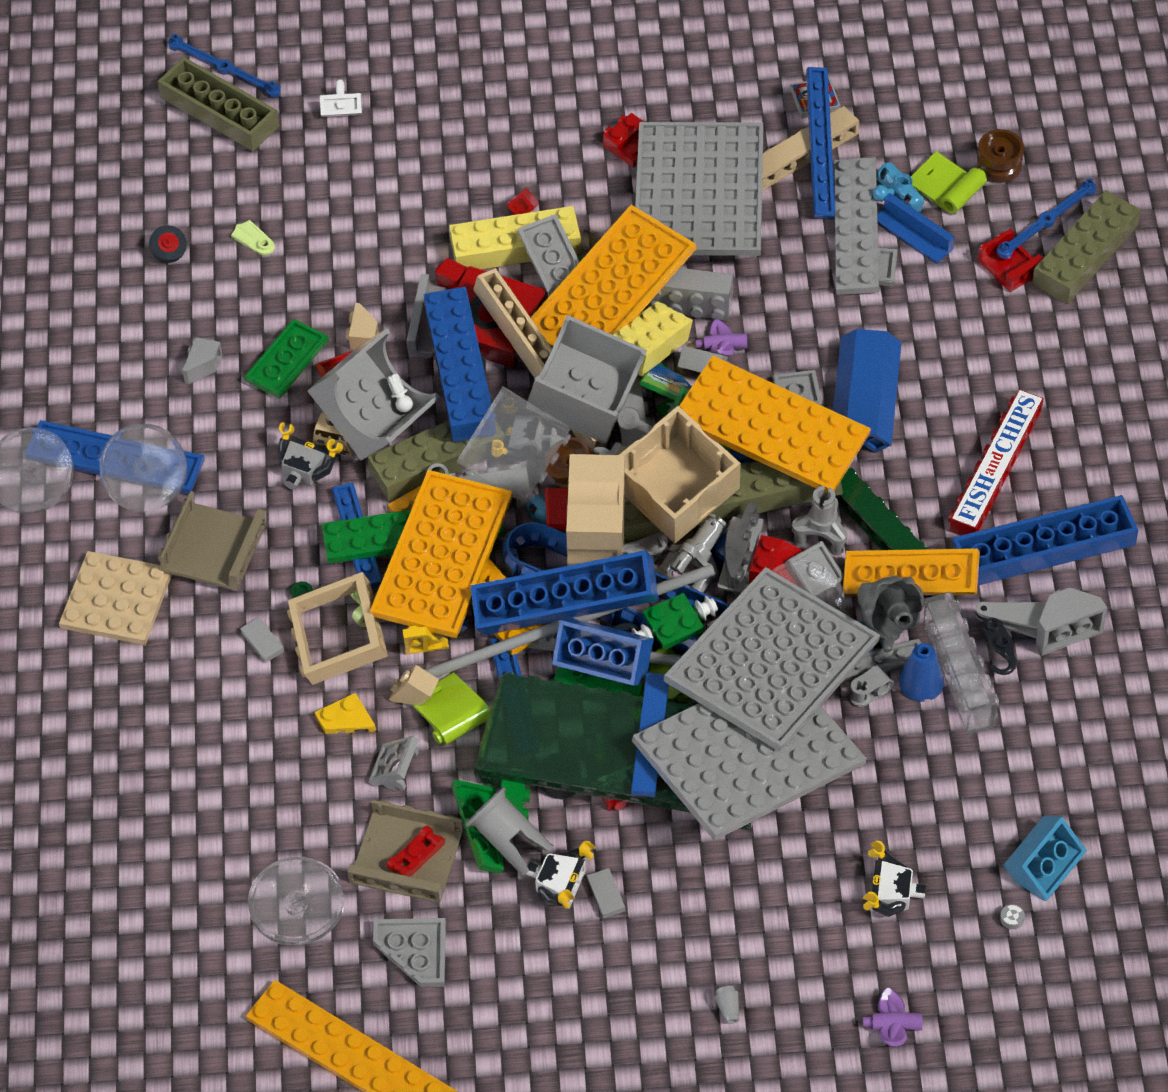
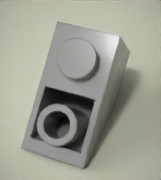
[181,337,223,384]

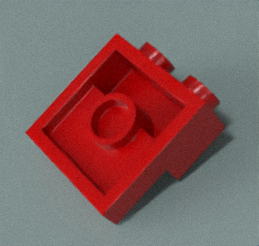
[603,113,644,167]

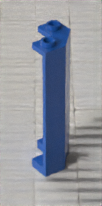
[833,329,902,453]

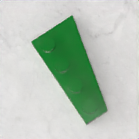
[451,779,504,874]

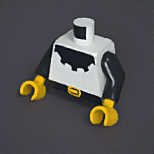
[526,841,596,909]
[863,841,926,917]

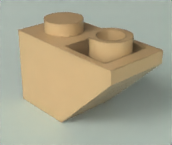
[346,303,379,350]
[389,665,439,706]

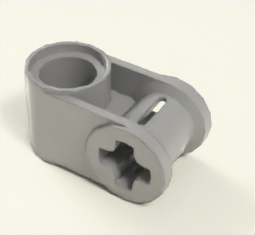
[850,666,894,707]

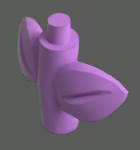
[696,319,748,355]
[863,987,922,1046]

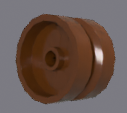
[976,129,1024,183]
[545,437,595,489]

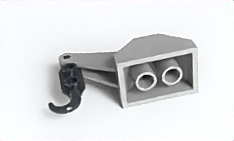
[975,588,1107,675]

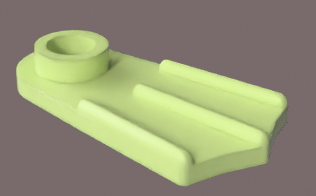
[231,220,275,255]

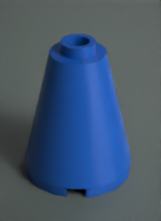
[898,643,944,702]

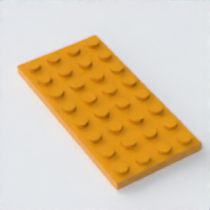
[531,205,697,349]
[679,355,871,493]
[370,470,513,639]

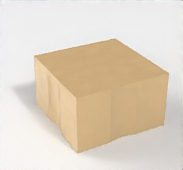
[619,406,741,543]
[566,454,625,566]

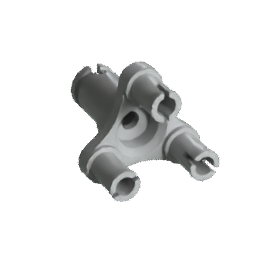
[792,486,847,556]
[659,513,728,593]

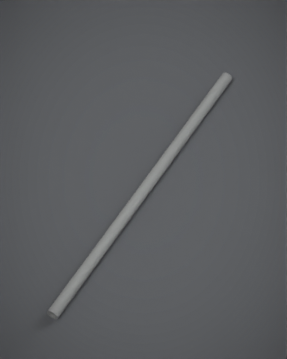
[424,564,715,677]

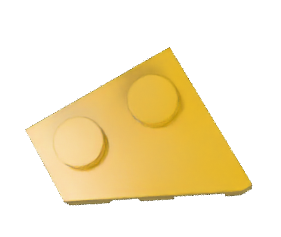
[403,625,449,655]
[315,693,376,734]

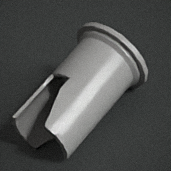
[465,787,554,877]

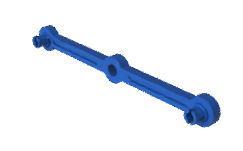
[168,34,281,98]
[997,178,1096,259]

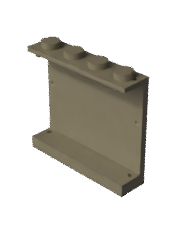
[158,491,266,591]
[348,800,464,903]

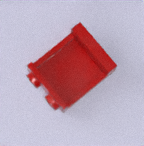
[978,228,1043,292]

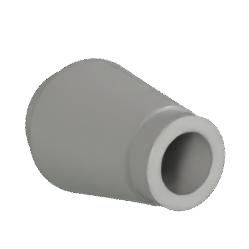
[714,986,740,1024]

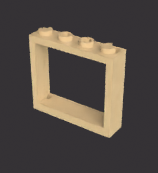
[287,572,388,685]

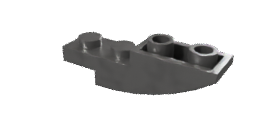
[725,502,760,590]

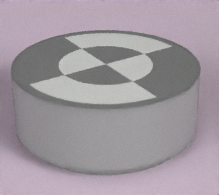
[1000,904,1025,929]

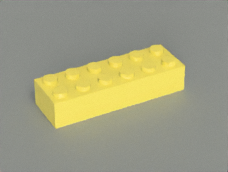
[449,206,582,269]

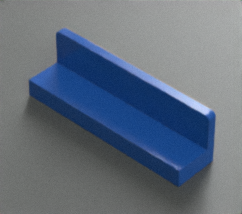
[878,193,954,264]

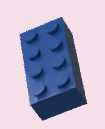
[552,618,654,686]

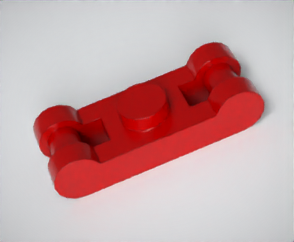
[386,825,445,877]

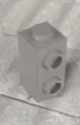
[678,346,729,372]

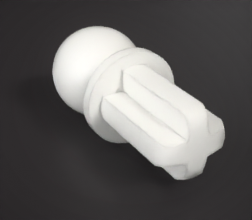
[386,373,413,413]

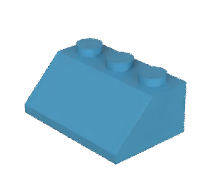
[1003,816,1087,901]

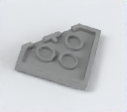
[373,918,446,987]

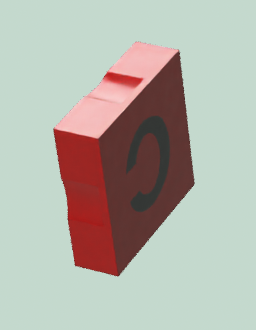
[457,266,547,368]

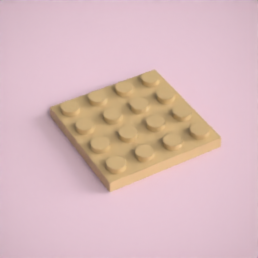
[59,551,172,645]

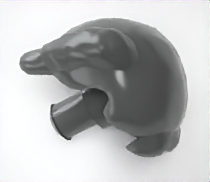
[857,576,925,653]

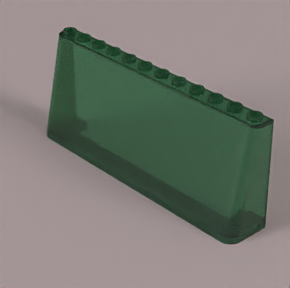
[474,672,753,831]

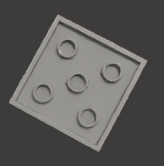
[525,315,647,444]
[307,328,440,460]

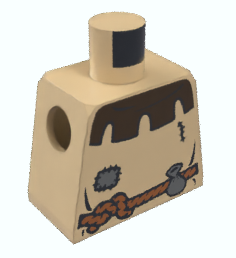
[313,412,354,457]

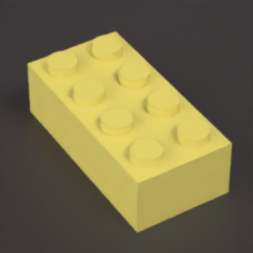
[613,301,693,376]

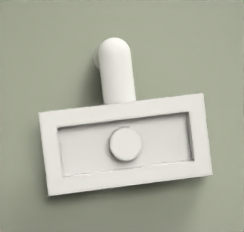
[320,79,362,117]

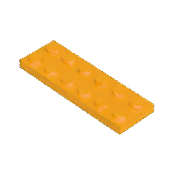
[843,549,980,597]

